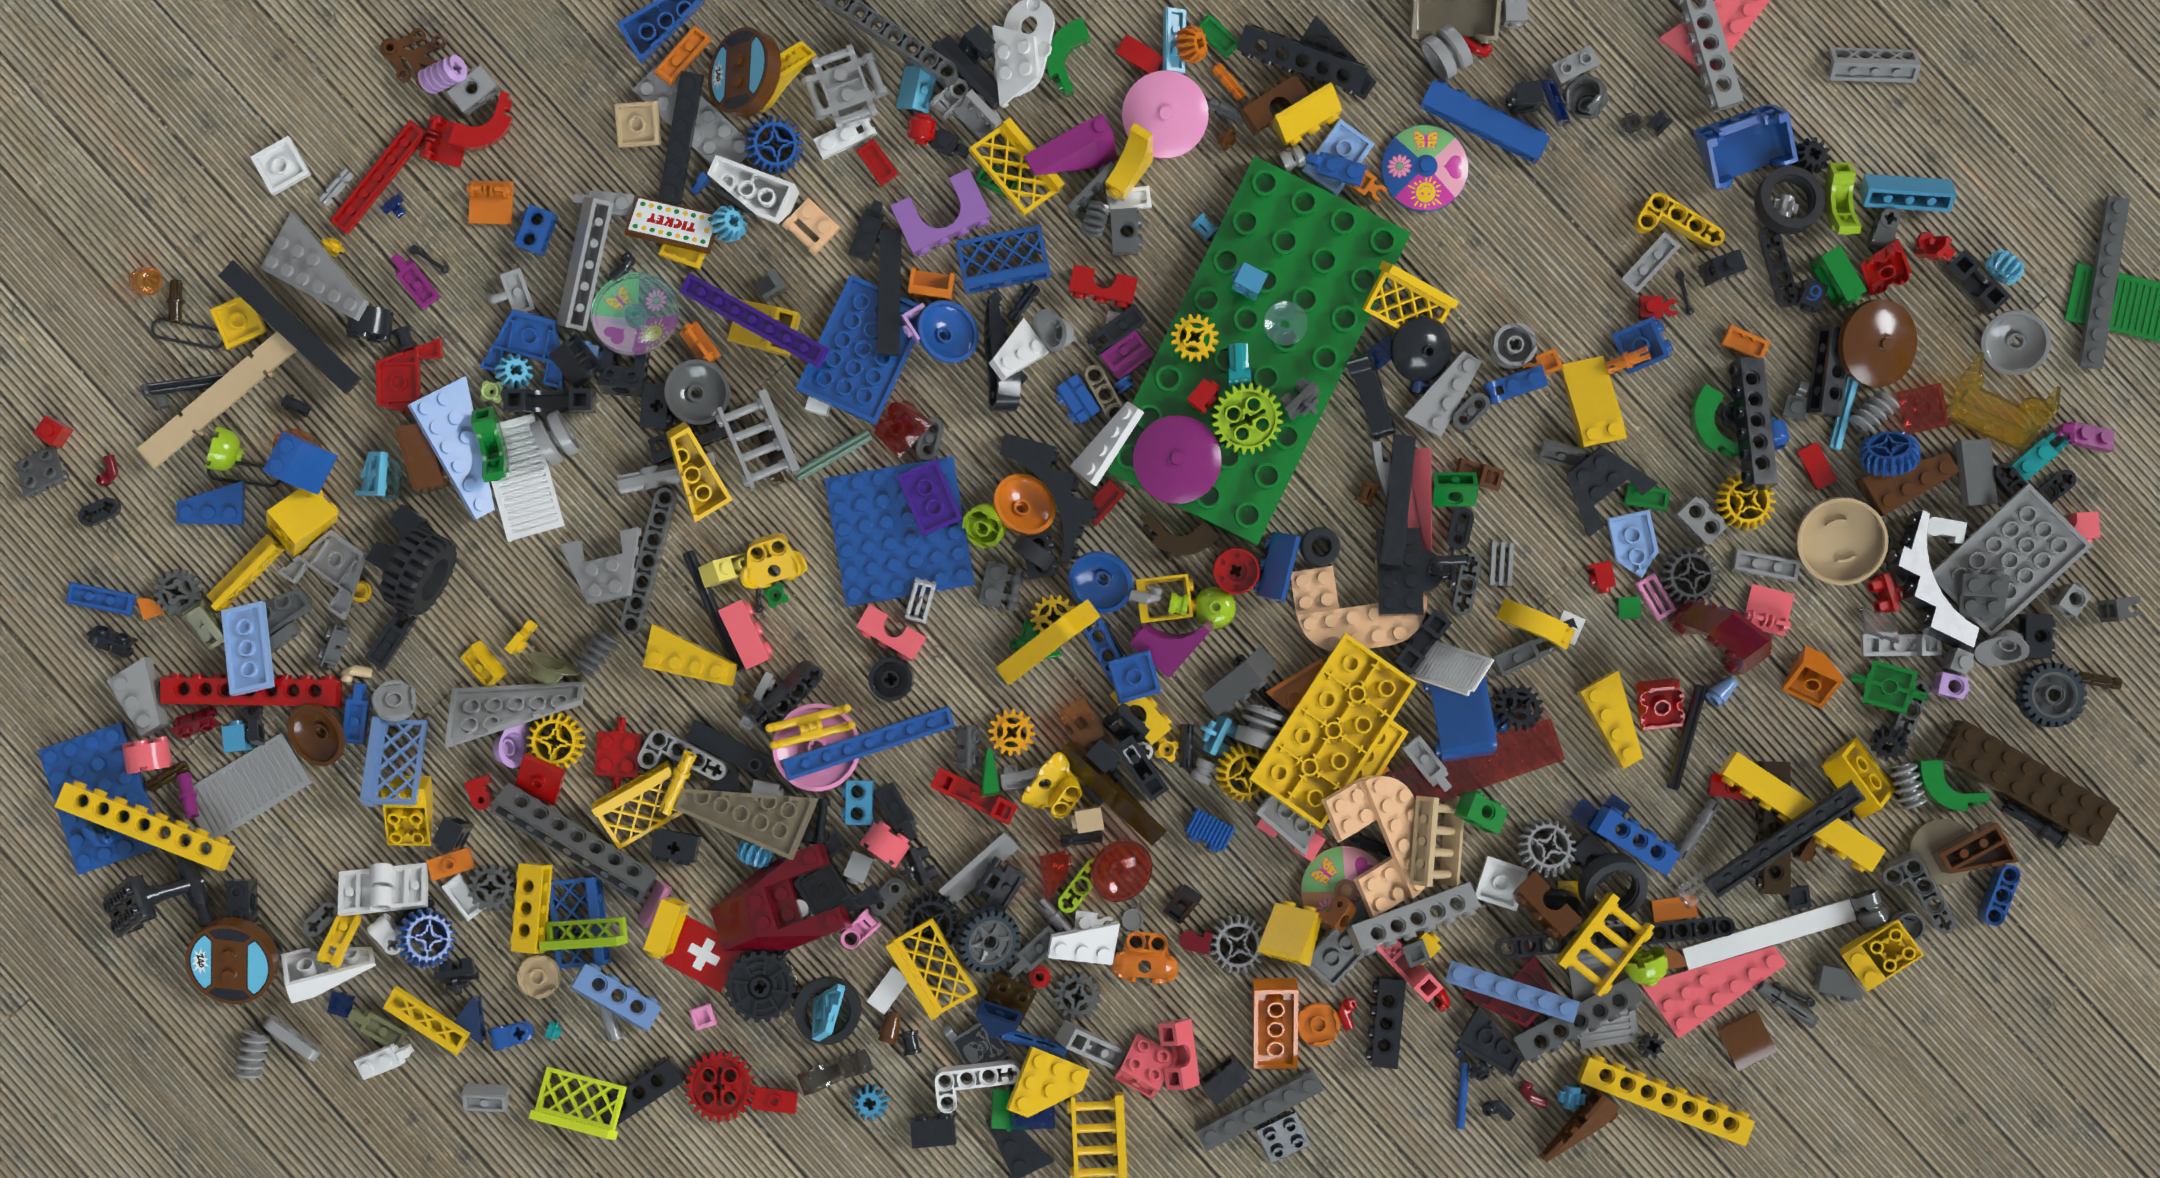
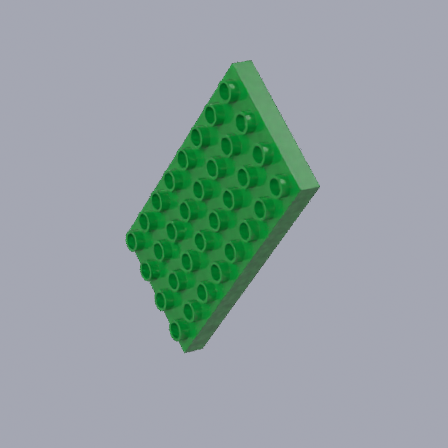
[1105,156,1411,546]

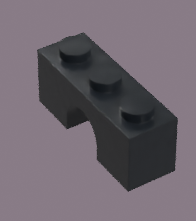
[1941,250,2011,315]
[365,504,428,572]
[1392,609,1452,675]

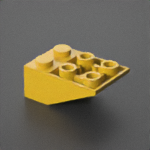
[727,299,801,358]
[381,775,433,846]
[1838,919,1925,991]

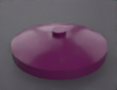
[1133,416,1221,504]

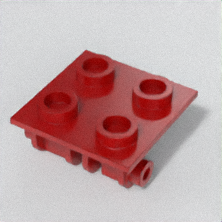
[418,115,467,168]

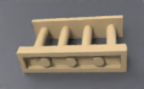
[1409,796,1464,887]

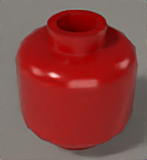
[907,113,936,145]

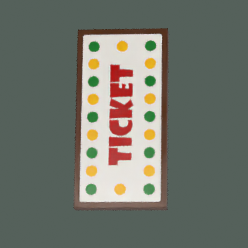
[625,196,717,254]

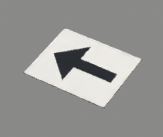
[1560,610,1586,645]

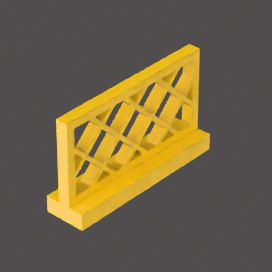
[968,118,1065,217]
[1362,261,1459,329]
[591,760,685,850]
[886,918,978,1021]

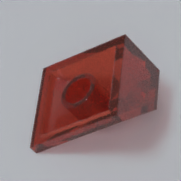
[1039,849,1072,900]

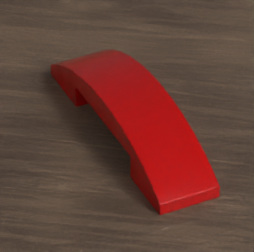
[930,767,1018,825]

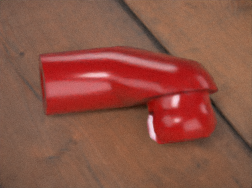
[1463,36,1493,58]
[1435,988,1451,1012]

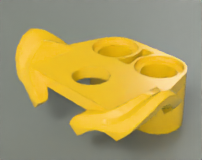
[741,533,807,589]
[1020,752,1082,818]

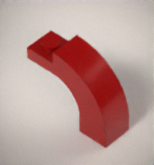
[448,91,513,151]

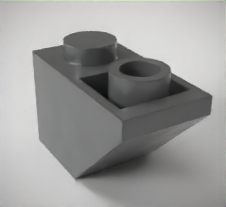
[1812,963,1863,1003]

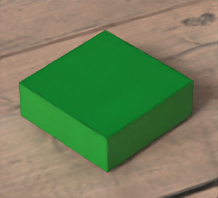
[1617,597,1641,619]

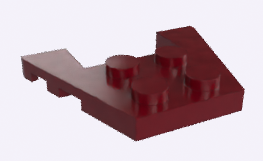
[1463,934,1556,1028]

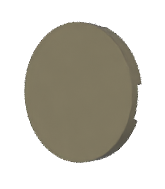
[1908,819,1970,885]

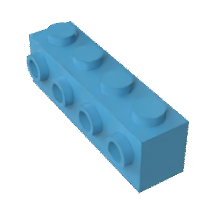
[1859,174,1957,212]

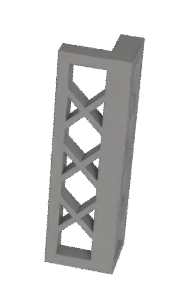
[1828,47,1922,83]
[938,831,1019,903]

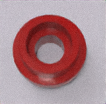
[1029,965,1051,988]

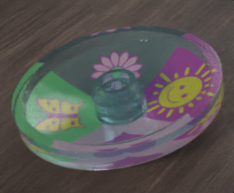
[591,272,679,355]

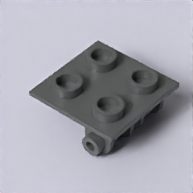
[15,446,69,497]

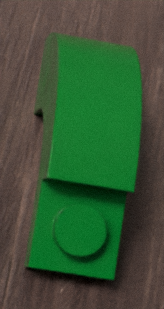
[1047,17,1090,98]
[1690,384,1739,458]
[471,406,509,483]
[1914,759,1990,811]

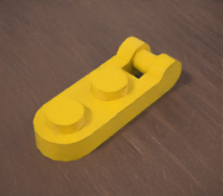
[317,914,362,968]

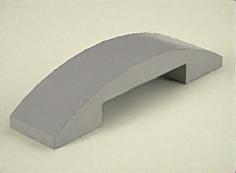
[1861,634,1942,656]

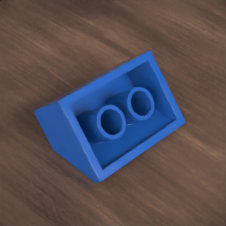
[1254,532,1301,602]

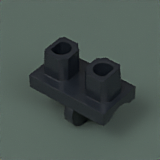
[899,846,938,887]
[434,957,480,995]

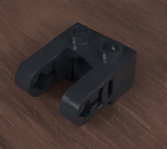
[598,344,651,397]

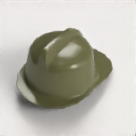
[529,652,580,685]

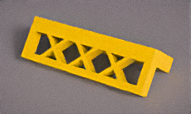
[206,534,285,611]
[383,986,470,1056]

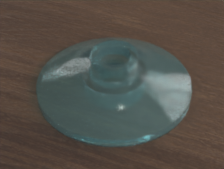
[1264,301,1308,345]

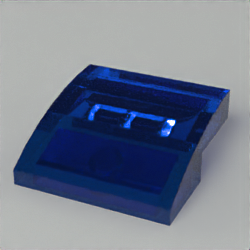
[1541,79,1570,126]

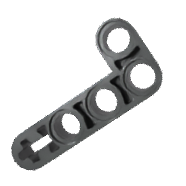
[1881,851,1956,934]

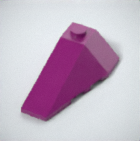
[1023,114,1117,176]

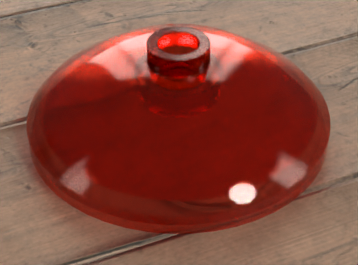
[1090,839,1153,902]

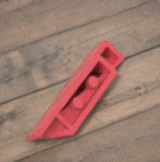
[1407,448,1432,552]

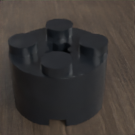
[346,306,394,343]
[868,657,914,701]

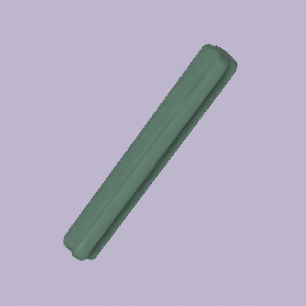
[795,429,873,481]

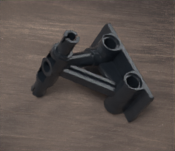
[103,840,215,938]

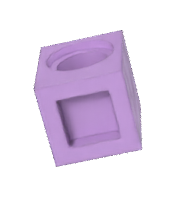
[1931,672,1970,700]

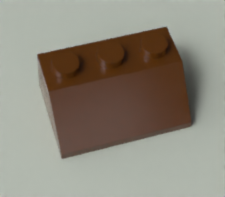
[394,423,450,494]

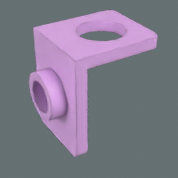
[902,303,925,345]

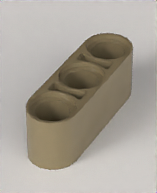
[1085,365,1123,422]

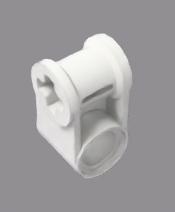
[367,913,403,955]

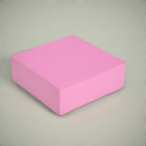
[689,1002,717,1031]

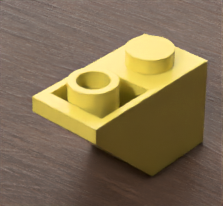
[698,552,747,588]

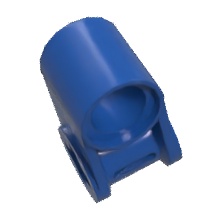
[488,1021,534,1051]

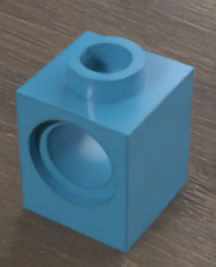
[221,720,253,753]

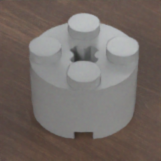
[1489,323,1537,370]

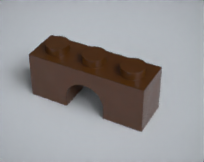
[1240,74,1310,136]
[1513,871,1582,942]

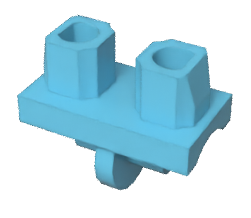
[1200,714,1238,756]

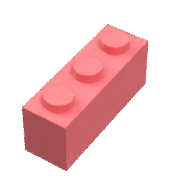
[718,599,773,670]

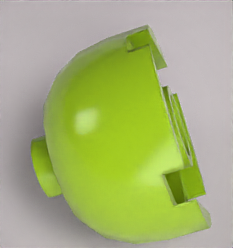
[205,426,244,471]
[962,504,1007,548]
[1194,586,1236,630]
[1624,947,1668,987]

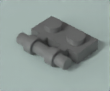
[978,560,1024,611]

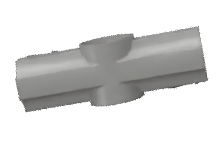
[617,464,680,495]

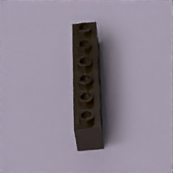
[1755,761,1791,894]

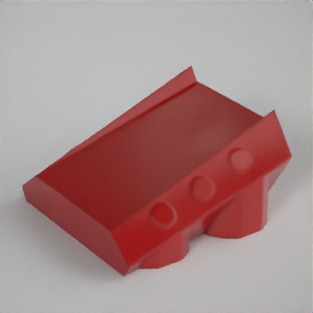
[1860,239,1911,296]
[1636,677,1685,730]

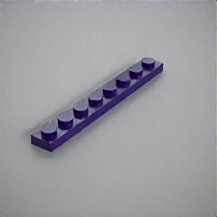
[679,273,830,369]

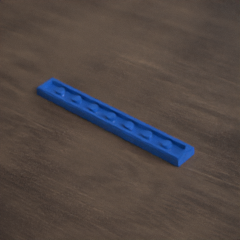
[781,706,955,781]

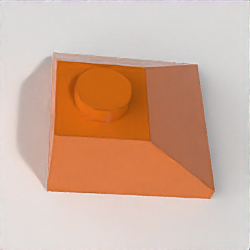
[1782,646,1844,709]

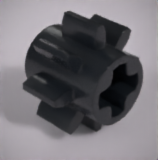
[1636,1031,1665,1059]

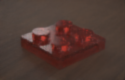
[1896,383,1951,435]

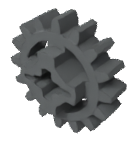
[154,569,204,616]
[467,864,516,912]
[1054,971,1101,1020]

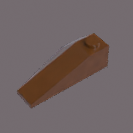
[1539,1088,1620,1163]

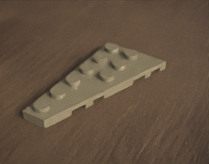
[674,788,819,860]

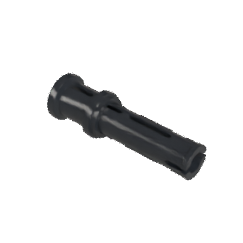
[2001,799,2069,849]

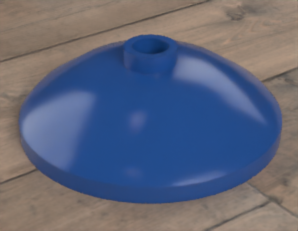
[917,301,978,364]
[1068,551,1133,613]

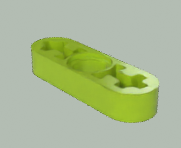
[1058,858,1104,913]

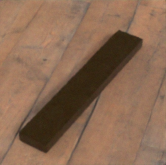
[1060,741,1167,846]

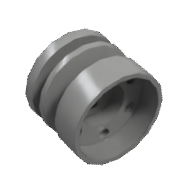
[1234,703,1288,750]

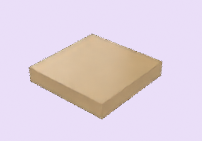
[614,101,662,148]

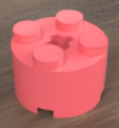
[122,736,173,774]
[859,821,910,868]

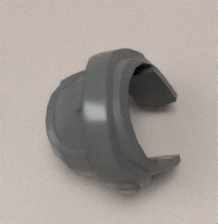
[1562,76,1608,120]

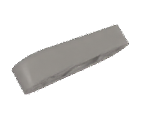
[263,1015,322,1061]

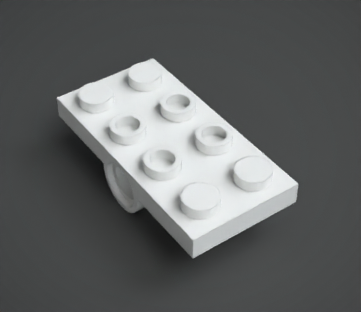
[338,863,428,916]

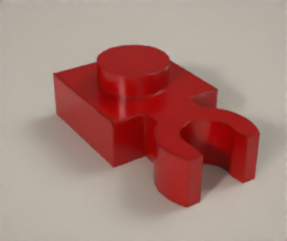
[1639,296,1678,319]

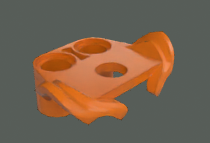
[1110,932,1178,984]

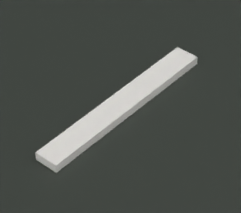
[1681,898,1856,970]

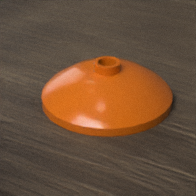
[993,474,1056,535]

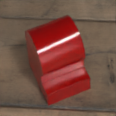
[464,774,494,810]

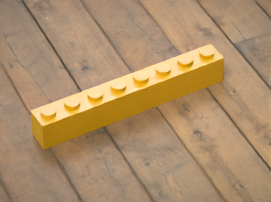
[1718,751,1886,873]

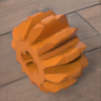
[1175,25,1208,63]

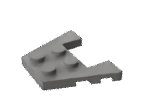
[560,527,642,605]
[278,530,367,620]

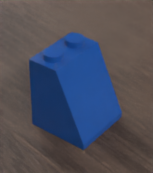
[263,431,338,495]

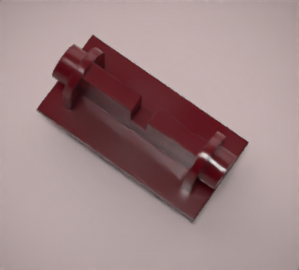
[170,707,222,738]

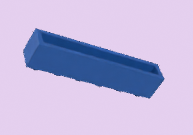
[1419,79,1550,164]

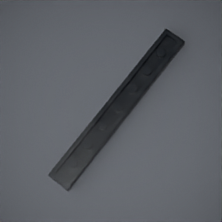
[218,260,362,395]
[1703,780,1866,899]

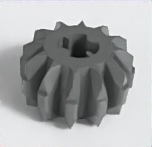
[1080,200,1109,238]

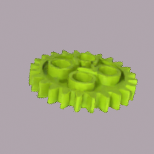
[1211,382,1283,454]

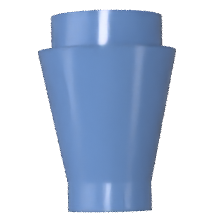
[1706,675,1738,707]

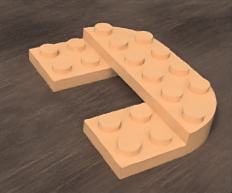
[1290,559,1427,652]
[1321,775,1435,918]

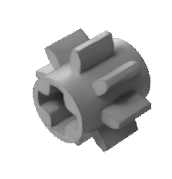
[1771,194,1799,218]

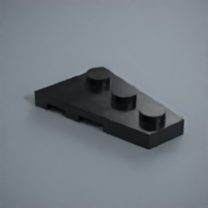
[1455,1006,1524,1078]
[986,1118,1054,1178]

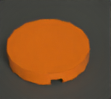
[1298,1002,1340,1046]

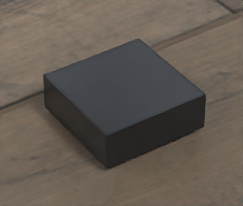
[1786,885,1812,910]

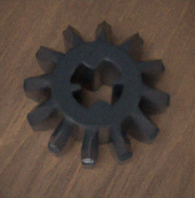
[1794,137,1832,174]
[1870,724,1909,762]

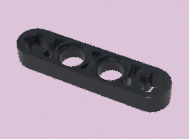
[1758,226,1798,308]

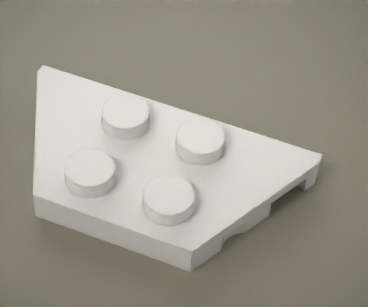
[992,25,1041,108]

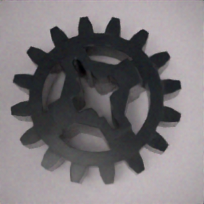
[1495,684,1544,732]

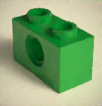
[1431,472,1479,507]
[1454,790,1508,835]

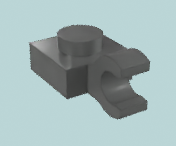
[1781,381,1810,421]

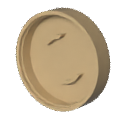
[1795,497,1888,585]

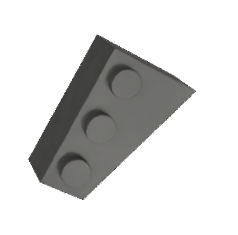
[1201,646,1278,716]

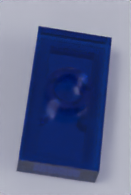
[1362,335,1392,370]

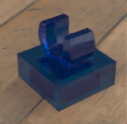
[380,192,406,218]

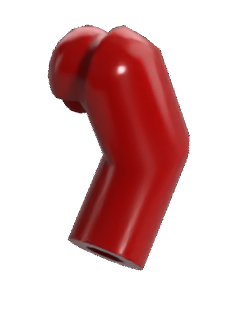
[1337,998,1357,1031]

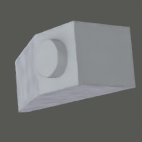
[1055,1020,1127,1071]

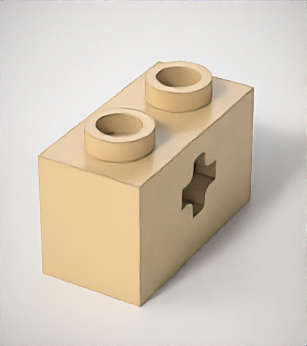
[1071,806,1104,834]

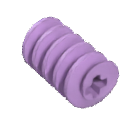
[418,54,467,94]

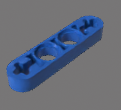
[1084,607,1121,685]

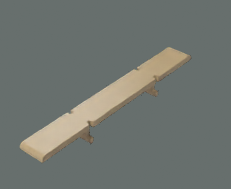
[137,331,297,470]

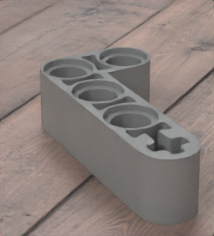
[638,729,729,780]

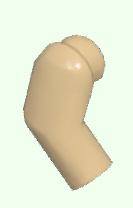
[340,665,372,683]

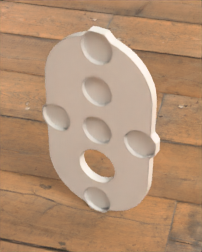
[994,0,1055,97]

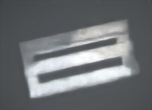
[1675,865,1714,909]

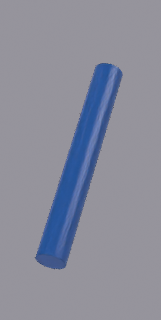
[1456,1062,1470,1129]

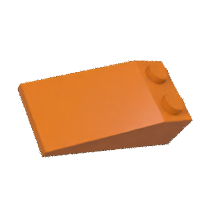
[1252,978,1299,1069]

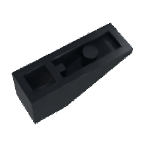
[1114,734,1169,801]

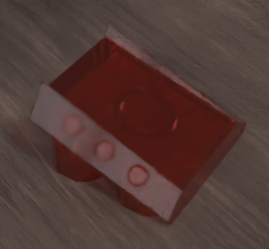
[873,399,933,458]

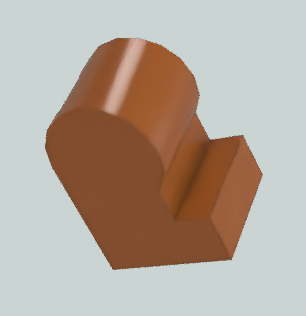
[1318,895,1356,933]

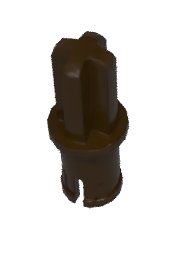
[166,279,185,324]

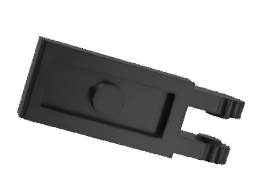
[1087,304,1147,356]
[365,609,417,670]

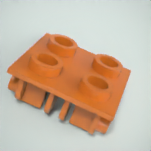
[466,180,514,225]

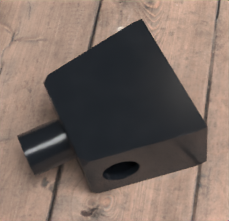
[1698,249,1748,287]

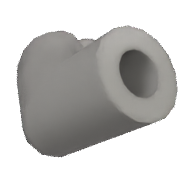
[1130,587,1163,604]

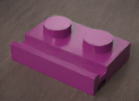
[1100,330,1154,381]

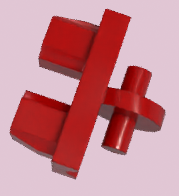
[1914,232,1956,261]
[1866,572,1904,613]

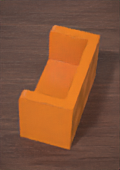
[908,267,956,302]

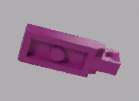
[391,253,441,310]
[2055,422,2114,453]

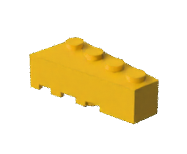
[666,421,733,522]

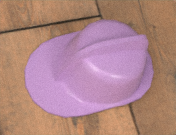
[493,722,532,768]

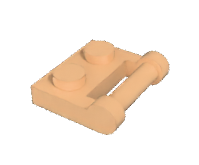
[782,198,840,256]

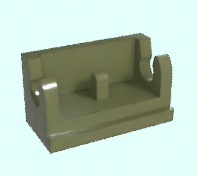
[181,599,224,650]

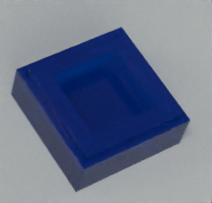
[327,990,355,1018]

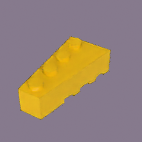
[643,624,738,686]
[1576,670,1643,769]

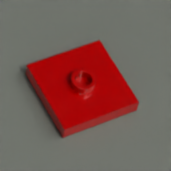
[515,753,566,806]

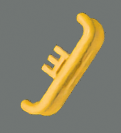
[765,704,856,750]

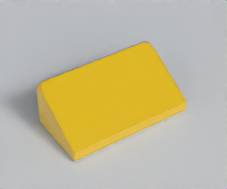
[460,641,508,687]

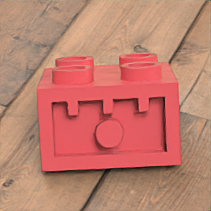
[1114,1034,1173,1099]

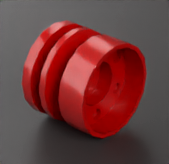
[1212,547,1260,594]

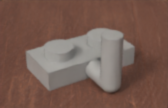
[486,267,535,312]

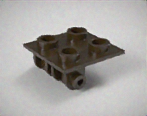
[984,972,1037,1025]

